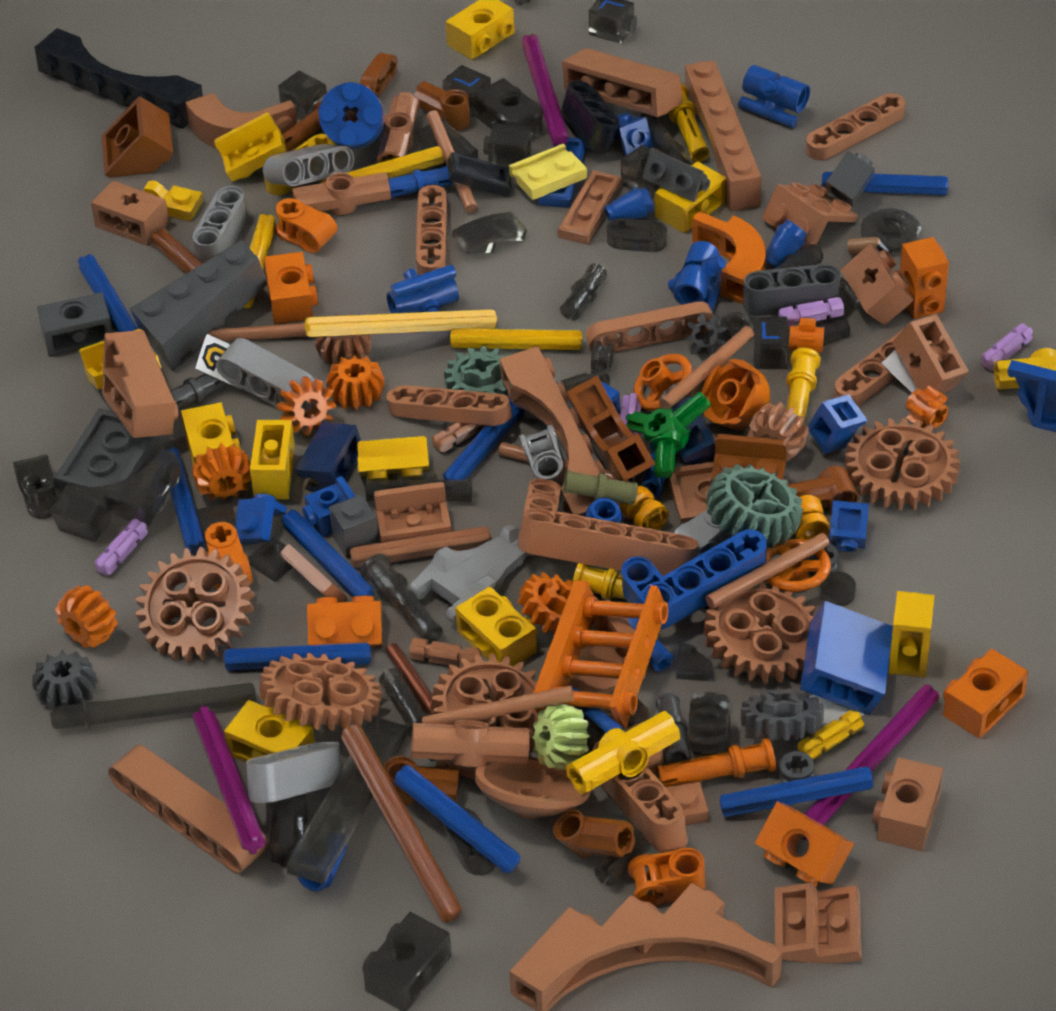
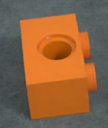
[900,237,949,319]
[264,251,318,325]
[943,648,1028,739]
[755,802,855,887]

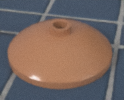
[475,757,591,819]

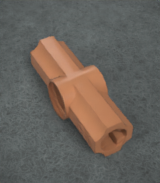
[377,92,419,163]
[291,172,391,216]
[411,720,530,767]

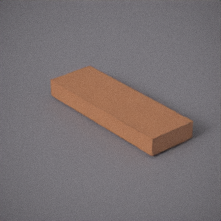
[558,170,622,245]

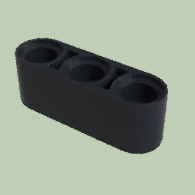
[561,80,619,153]

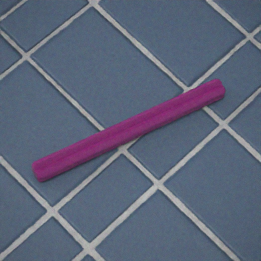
[522,33,569,146]
[801,684,939,841]
[193,706,265,854]

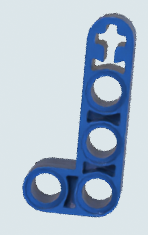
[621,529,767,629]

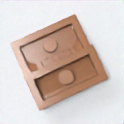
[775,882,862,963]

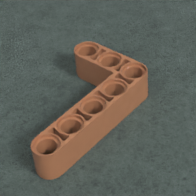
[517,478,699,576]

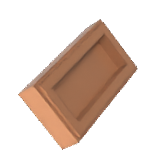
[280,543,348,602]

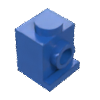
[808,394,868,454]
[302,476,356,537]

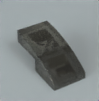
[451,212,527,254]

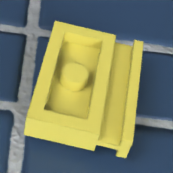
[509,144,587,200]

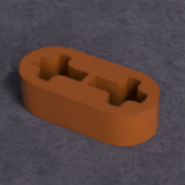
[360,52,398,99]

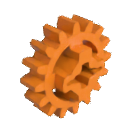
[518,572,595,634]

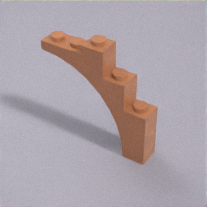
[509,883,782,1011]

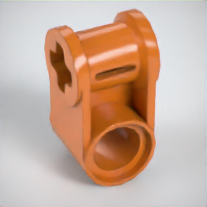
[276,198,338,254]
[205,522,253,591]
[627,848,706,906]

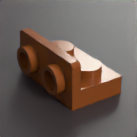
[711,434,787,483]

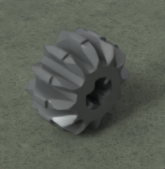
[32,650,97,713]

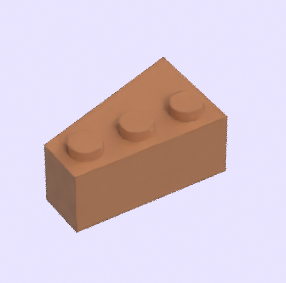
[102,330,178,438]

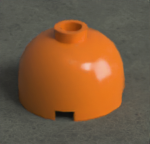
[701,359,771,430]

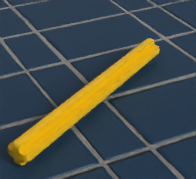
[304,309,497,337]

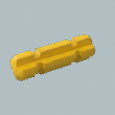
[797,710,864,760]

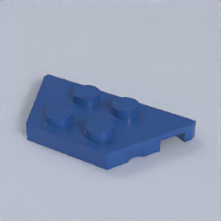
[1007,360,1056,432]

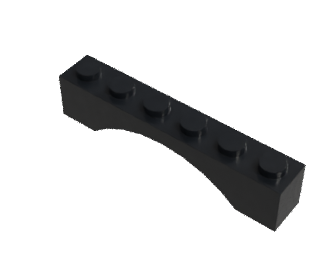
[34,28,203,129]

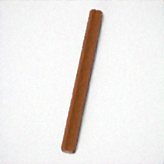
[341,724,462,923]

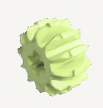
[531,704,590,770]

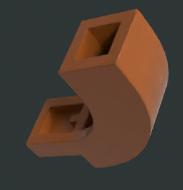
[565,375,655,481]

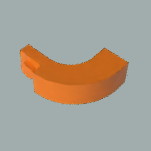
[692,211,766,305]

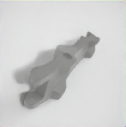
[409,525,533,625]

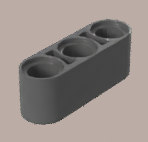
[744,264,840,316]

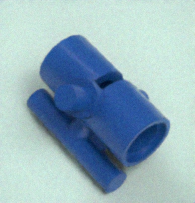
[738,65,811,128]
[668,241,726,313]
[386,264,459,313]

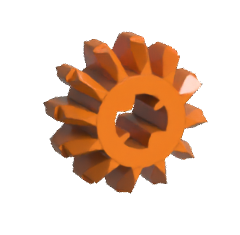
[326,355,385,411]
[276,376,336,436]
[192,442,251,502]
[55,585,118,648]

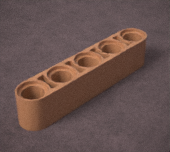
[108,744,269,874]

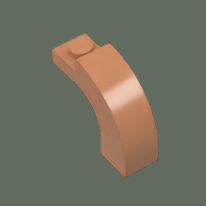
[185,93,297,149]

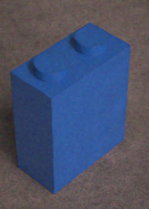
[800,601,893,715]

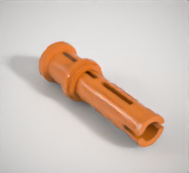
[657,738,776,787]

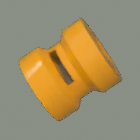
[620,486,669,530]
[795,495,830,541]

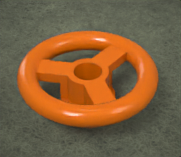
[633,354,693,411]
[765,539,831,592]

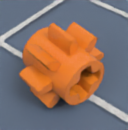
[789,318,824,353]
[906,386,949,428]

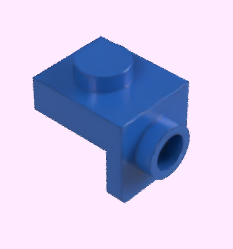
[614,113,654,157]
[235,494,287,544]
[829,500,869,552]

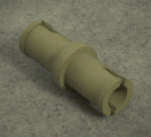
[563,470,638,506]

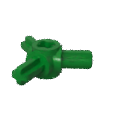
[625,392,711,479]

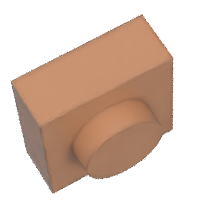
[666,782,709,825]

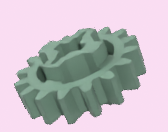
[444,346,509,407]

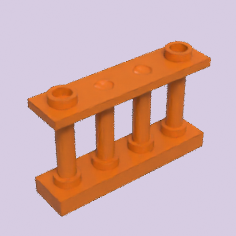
[533,580,668,730]

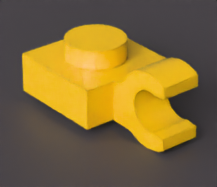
[143,181,203,222]

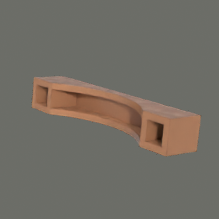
[684,60,762,211]
[499,346,619,517]

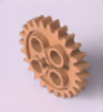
[845,418,960,510]
[135,547,254,663]
[703,581,815,684]
[259,653,383,731]
[430,654,538,750]

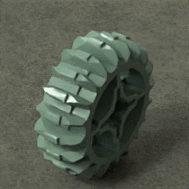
[705,464,804,548]

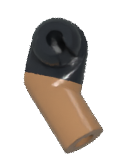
[848,237,893,257]

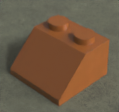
[101,96,173,178]

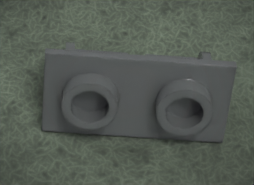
[642,148,710,202]

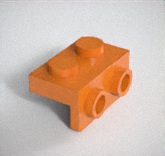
[307,596,383,647]

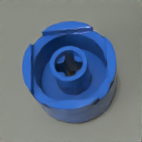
[318,82,384,149]

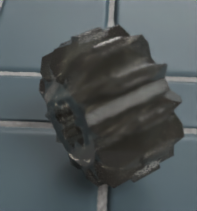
[688,692,731,757]

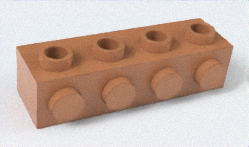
[562,48,682,117]

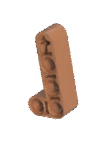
[593,723,688,853]

